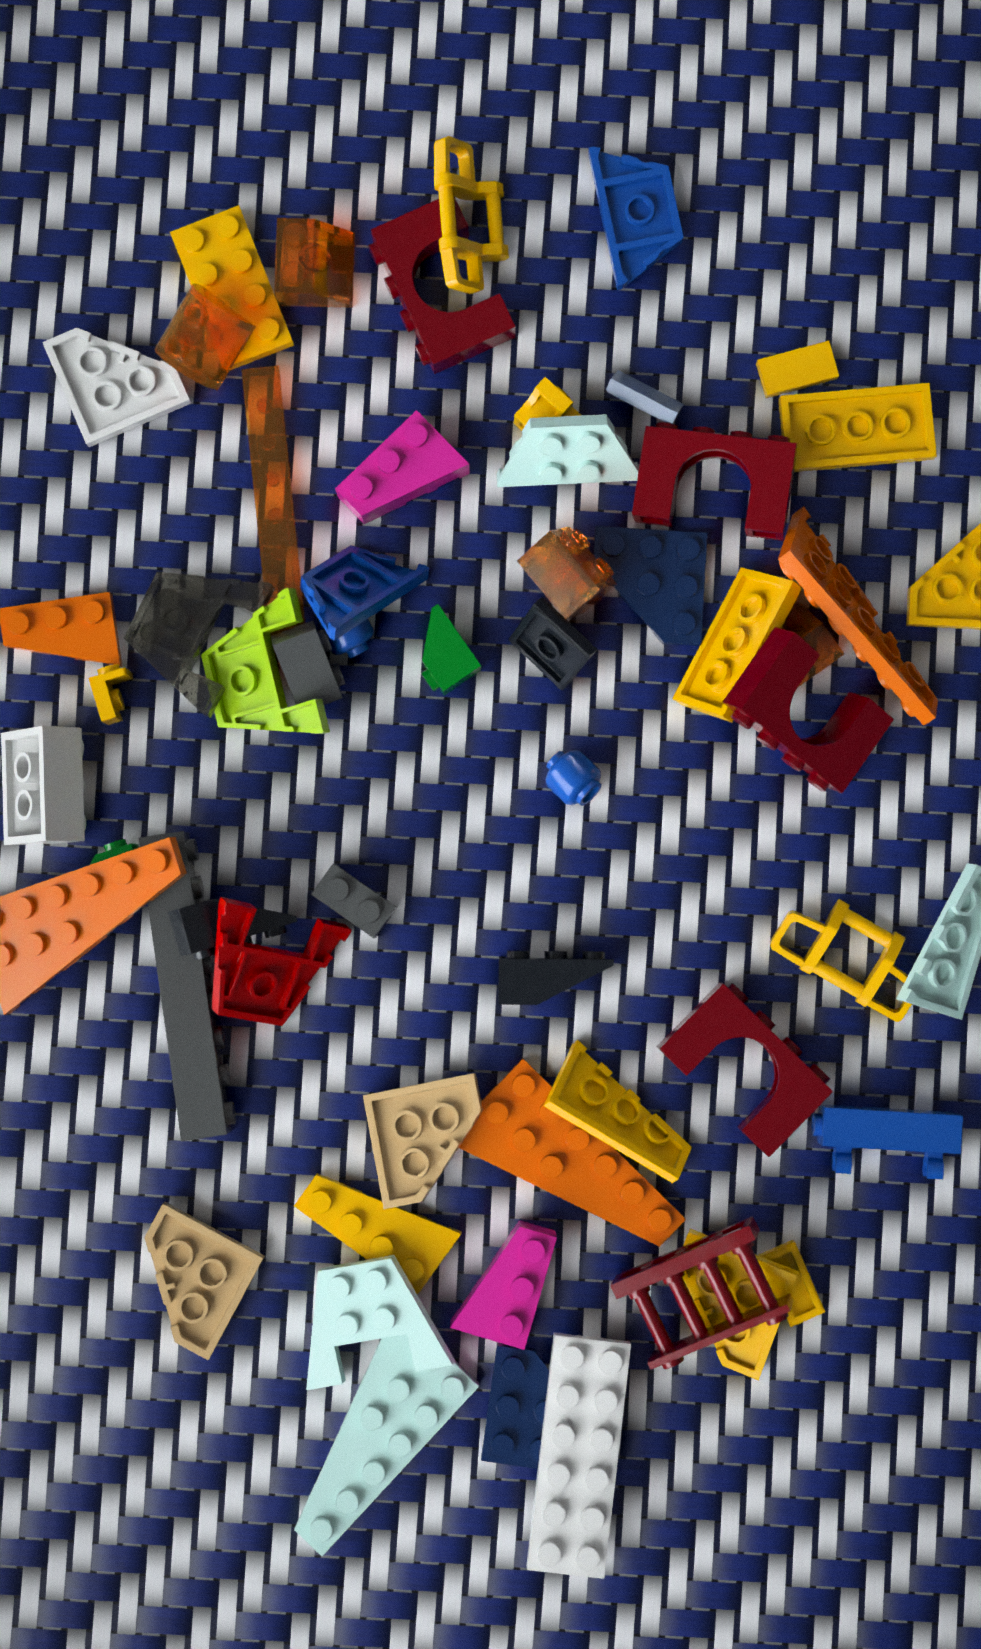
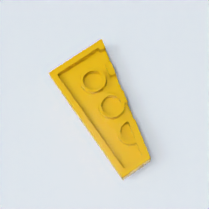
[543,1040,692,1183]
[294,1173,462,1295]

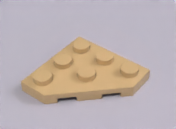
[363,1073,483,1209]
[144,1202,265,1360]

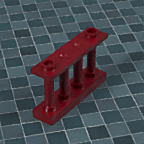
[610,1216,794,1370]

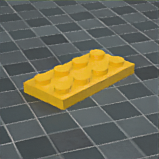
[170,205,294,372]
[778,383,937,472]
[672,567,802,723]

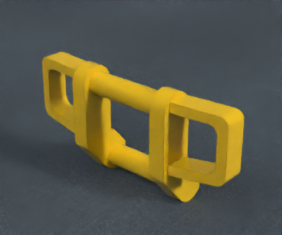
[434,136,509,294]
[770,899,912,1022]

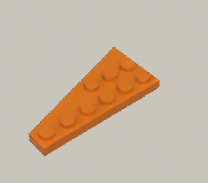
[778,506,938,726]
[0,837,187,1015]
[459,1058,686,1247]

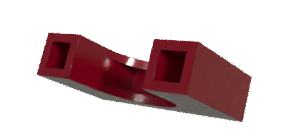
[368,196,516,374]
[632,422,797,541]
[722,627,894,793]
[657,982,833,1157]

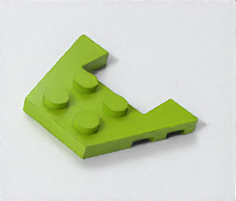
[201,588,330,734]

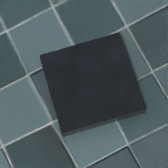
[508,597,597,691]

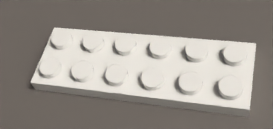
[526,1333,631,1579]

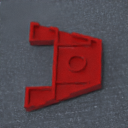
[212,897,352,1026]

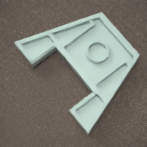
[306,1255,455,1390]

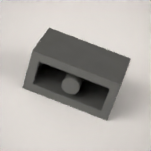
[271,620,346,705]
[311,863,398,938]

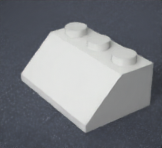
[1,726,86,845]

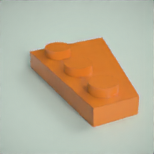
[0,592,123,667]

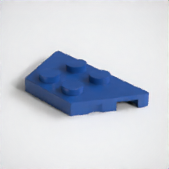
[588,146,684,290]
[300,545,430,640]

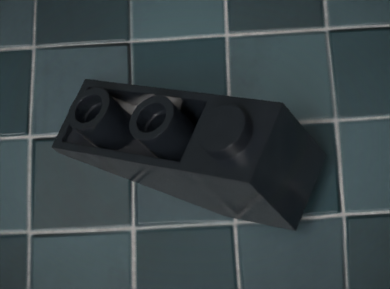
[168,898,298,960]
[498,951,614,1005]

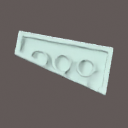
[896,863,981,1020]

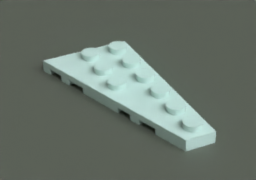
[294,1334,479,1556]

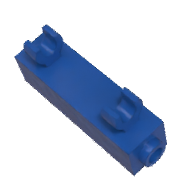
[811,1104,963,1180]

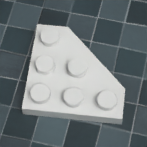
[42,328,191,447]

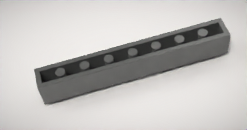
[138,831,236,1141]

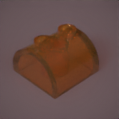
[154,283,256,390]

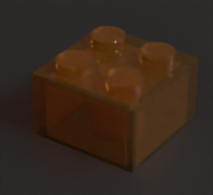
[517,527,617,620]

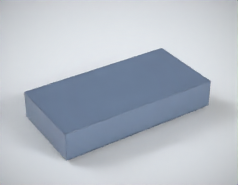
[606,370,684,424]

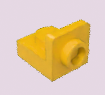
[89,664,133,725]

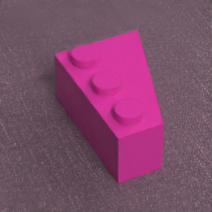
[335,410,470,524]
[450,1220,557,1350]

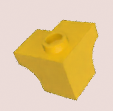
[514,377,581,431]

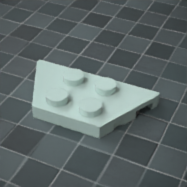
[497,414,639,487]

